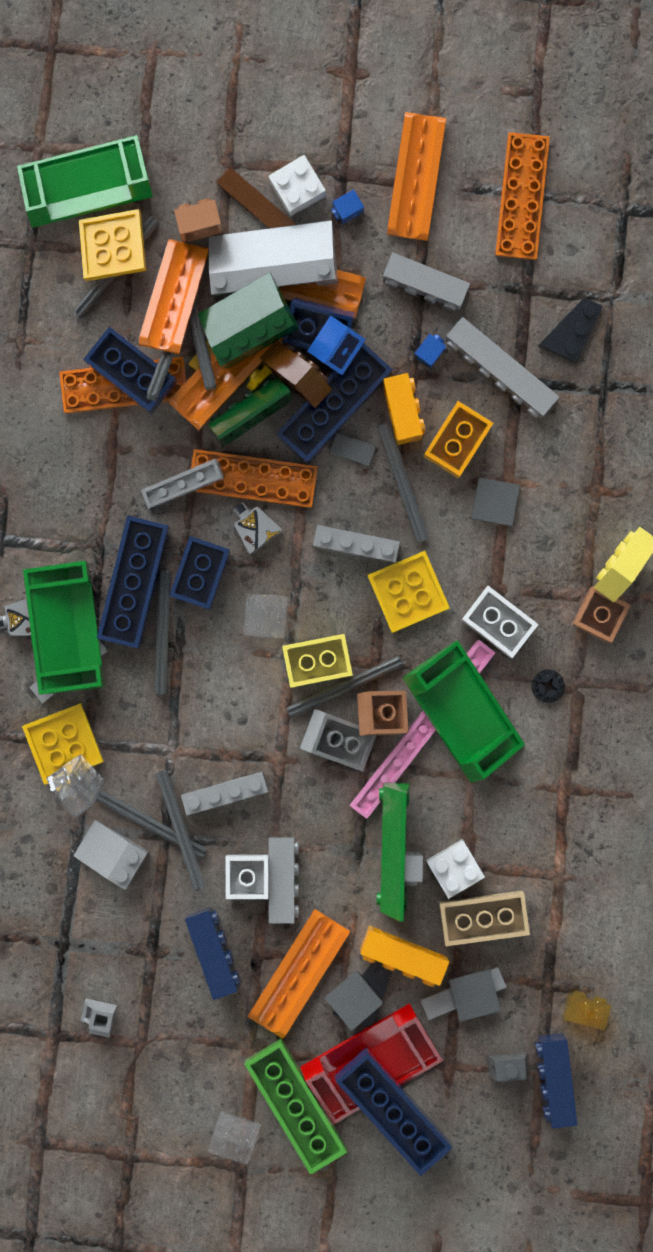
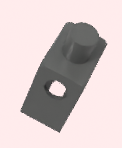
[487,1052,529,1082]

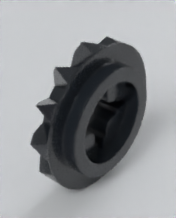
[531,669,565,703]

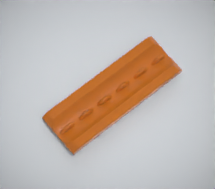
[387,112,446,241]
[495,132,550,260]
[138,239,209,354]
[278,270,366,319]
[168,338,283,431]
[59,357,186,413]
[191,449,318,508]
[247,909,350,1039]

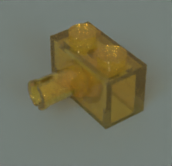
[562,990,611,1031]

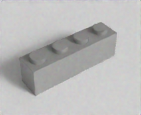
[383,252,470,311]
[313,525,400,564]
[181,771,269,816]
[269,837,299,923]

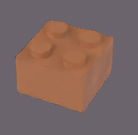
[174,198,223,243]
[571,586,631,644]
[357,691,409,736]

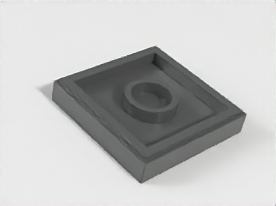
[471,477,520,527]
[449,969,501,1022]
[325,970,384,1031]

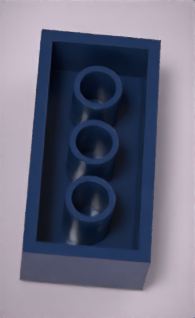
[83,327,177,415]
[185,907,241,1000]
[535,1033,578,1129]

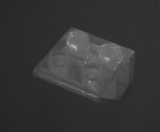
[243,594,288,639]
[47,754,105,818]
[207,1111,261,1165]

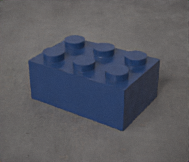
[282,297,355,349]
[169,536,231,610]

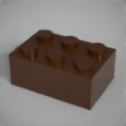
[260,341,332,408]

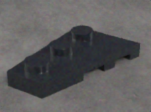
[538,297,603,363]
[332,961,392,1027]

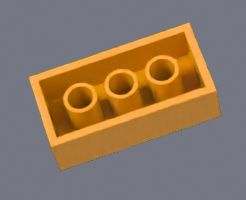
[360,925,449,987]

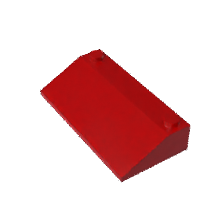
[300,1003,443,1124]

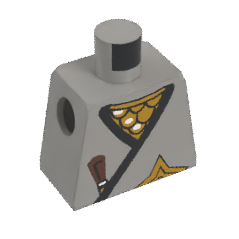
[233,503,282,555]
[0,599,31,636]

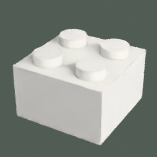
[268,155,326,217]
[426,839,485,899]
[226,855,269,899]

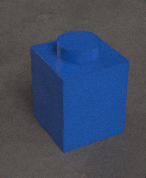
[331,189,364,224]
[414,333,446,369]

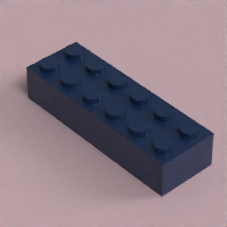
[276,343,393,465]
[97,515,170,649]
[335,1048,453,1176]

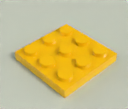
[79,209,146,281]
[367,551,450,633]
[22,703,104,785]

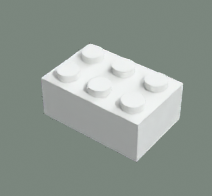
[461,586,538,659]

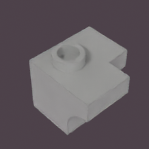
[81,999,117,1038]

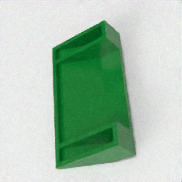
[17,135,153,228]
[23,561,105,695]
[402,640,525,783]
[377,783,410,921]

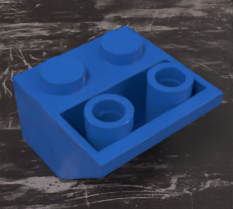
[308,316,366,375]

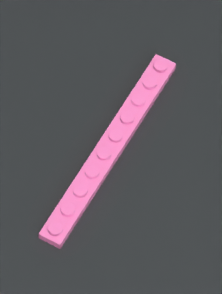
[350,640,495,819]

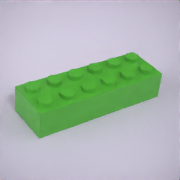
[244,1038,347,1175]

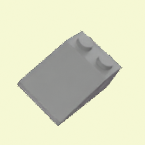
[300,709,376,771]
[74,820,149,890]

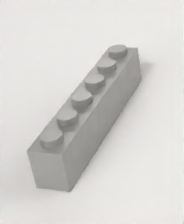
[445,317,559,419]

